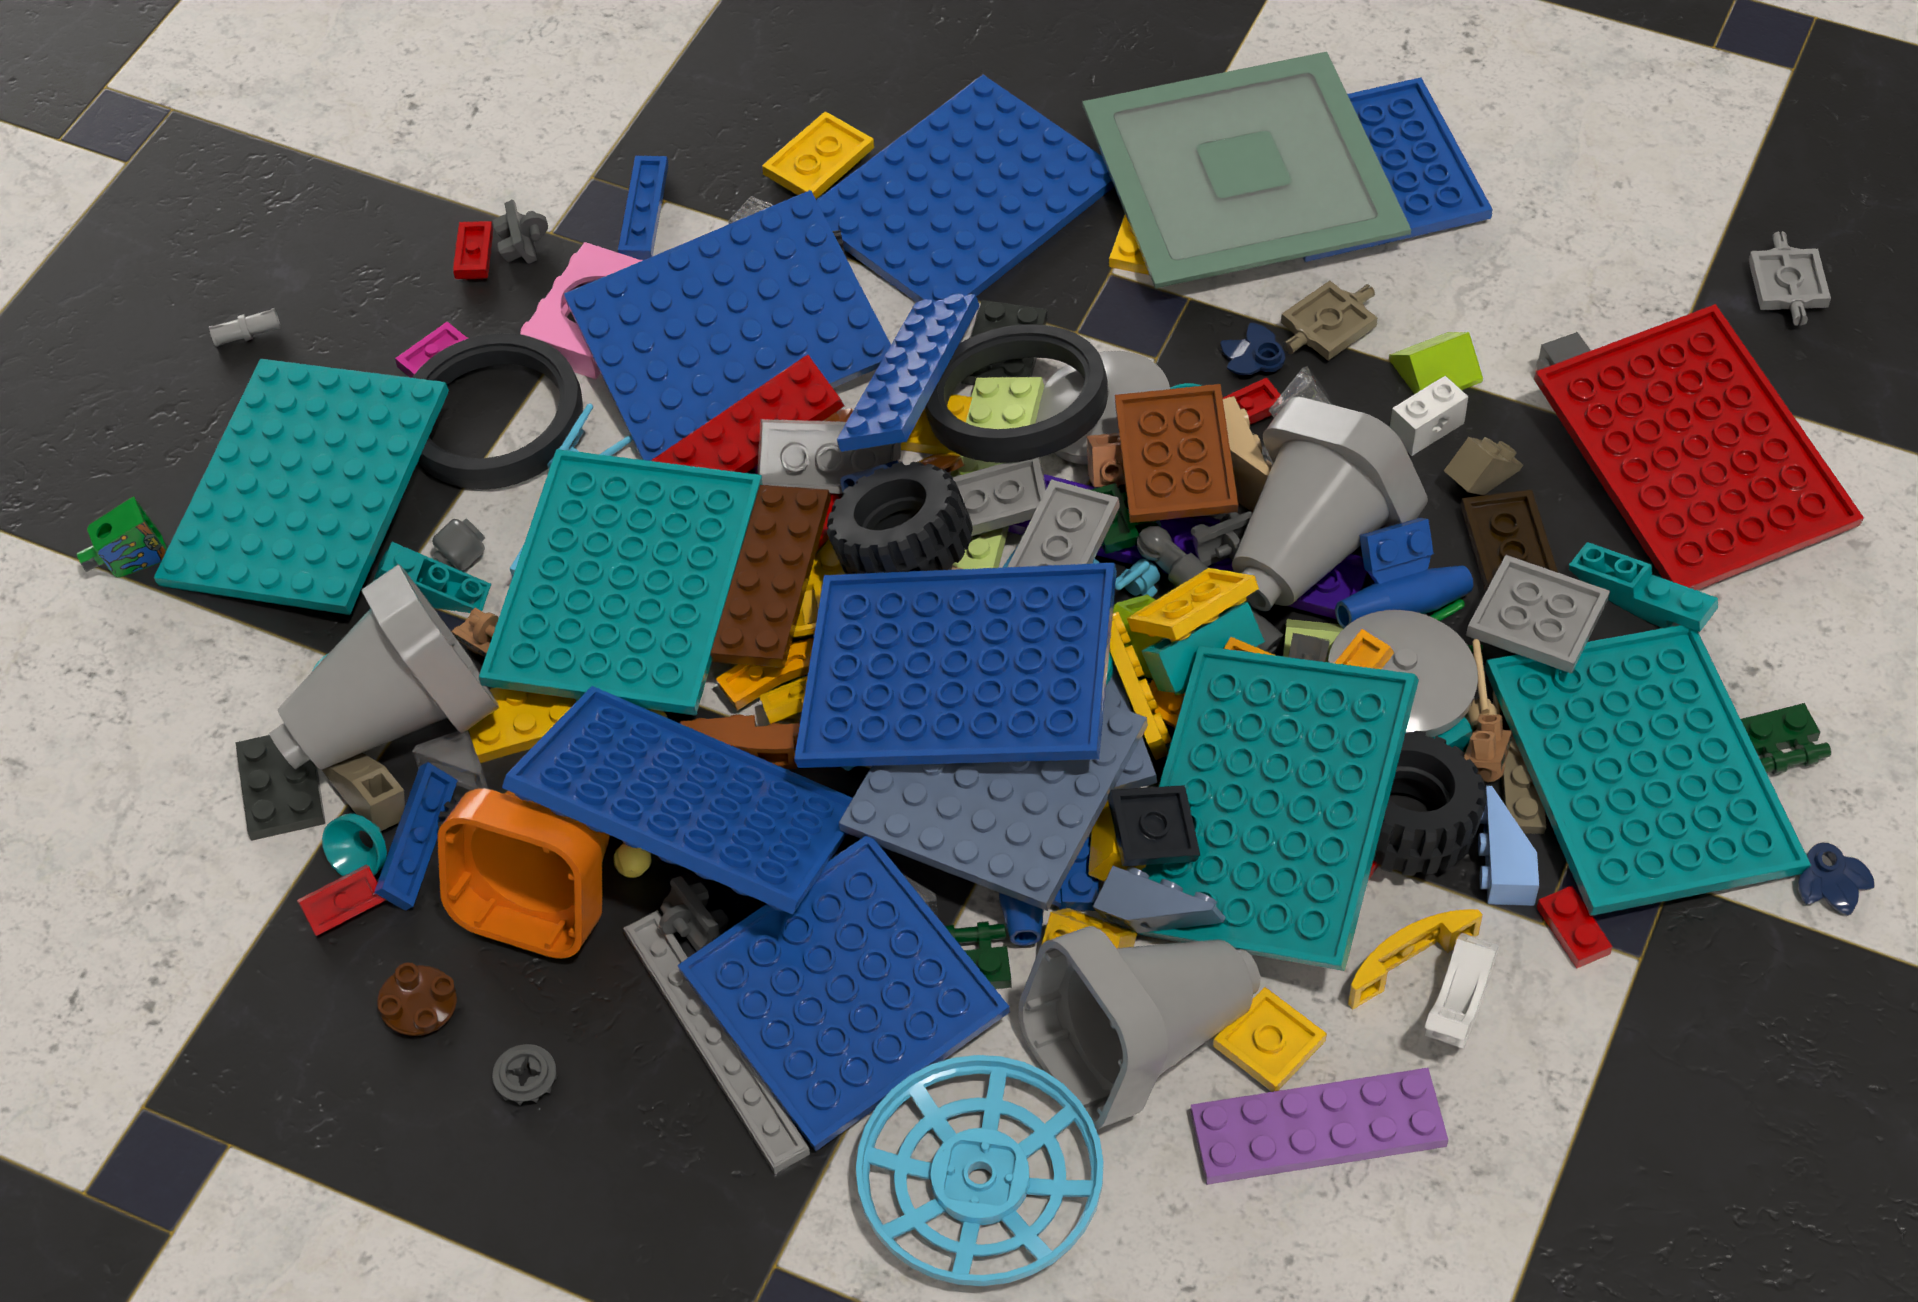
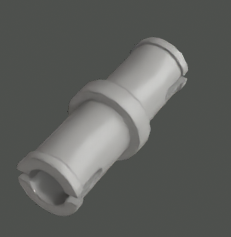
[209,308,281,347]

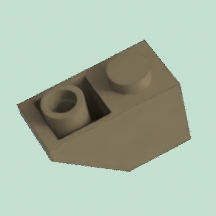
[1444,437,1523,495]

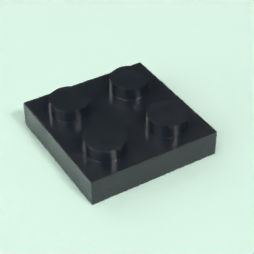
[1108,785,1200,867]

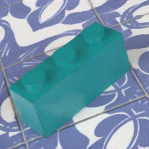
[1141,602,1265,695]

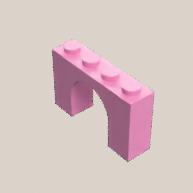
[520,242,642,380]

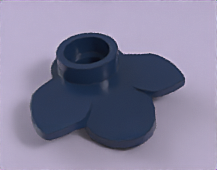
[1220,323,1285,375]
[1798,842,1875,916]

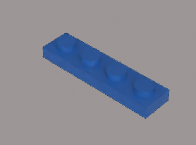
[618,156,669,260]
[374,762,458,910]

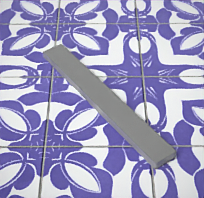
[623,910,810,1174]

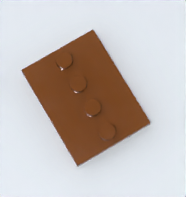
[1115,384,1238,523]

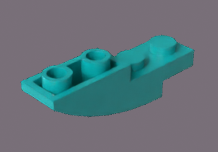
[1569,542,1718,632]

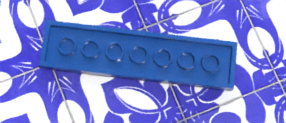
[837,294,980,452]

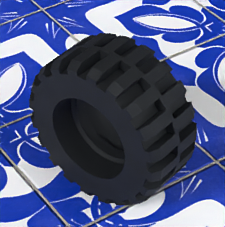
[827,462,973,574]
[1373,730,1487,876]

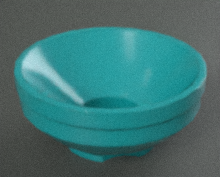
[322,813,387,876]

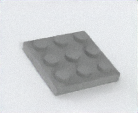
[1466,555,1610,673]

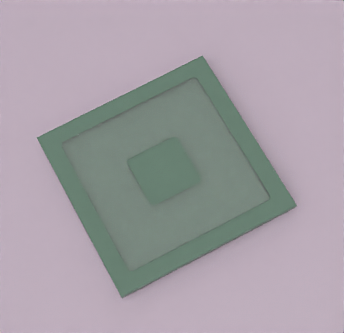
[1082,51,1411,289]

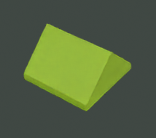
[1389,332,1483,394]

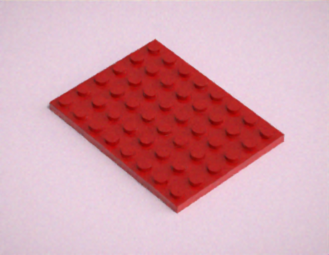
[1534,304,1864,590]

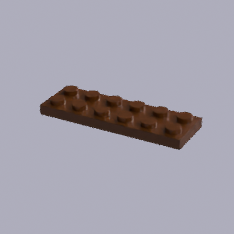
[711,485,831,668]

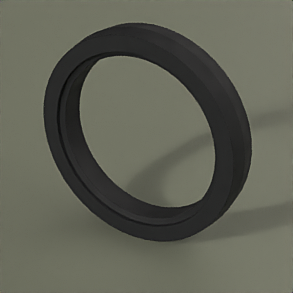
[925,325,1108,463]
[412,333,583,489]

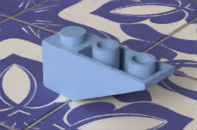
[1478,786,1539,906]

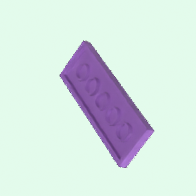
[1190,1068,1448,1185]

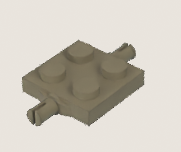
[1281,280,1378,361]

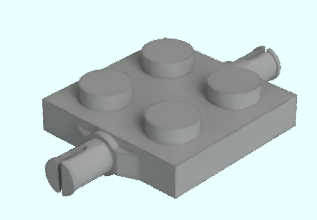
[1748,231,1831,326]

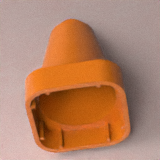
[437,789,610,958]

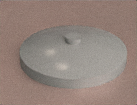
[1036,351,1170,465]
[1328,610,1478,737]

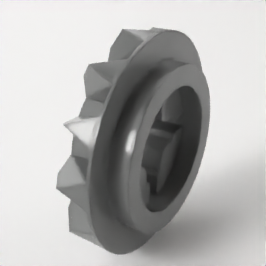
[492,1044,557,1105]

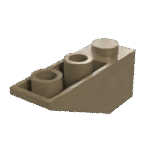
[322,753,405,831]

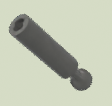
[1137,526,1285,654]

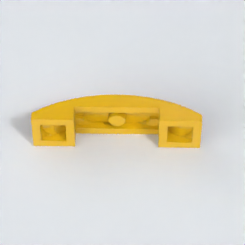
[1348,909,1483,1010]

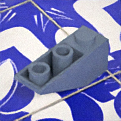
[1093,866,1226,933]

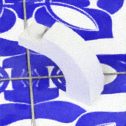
[1425,933,1500,1049]

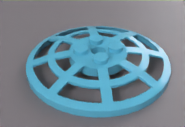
[856,1055,1104,1286]

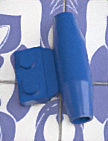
[1335,518,1473,629]
[999,837,1099,946]

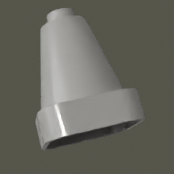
[1232,397,1428,611]
[269,564,499,770]
[1019,926,1260,1130]

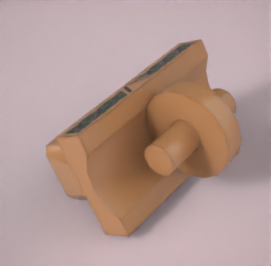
[451,608,499,657]
[1464,714,1512,782]

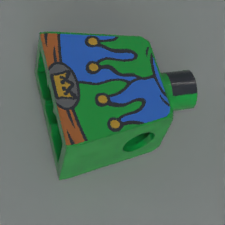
[77,497,167,577]

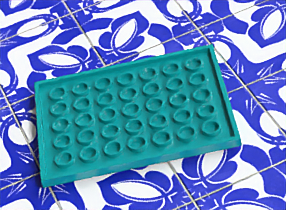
[154,359,449,615]
[479,449,763,715]
[1484,625,1811,916]
[1120,646,1419,971]

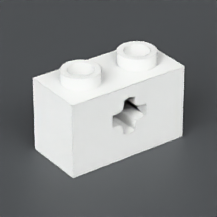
[1390,376,1468,456]

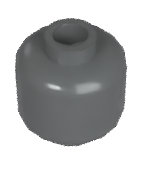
[432,518,486,571]

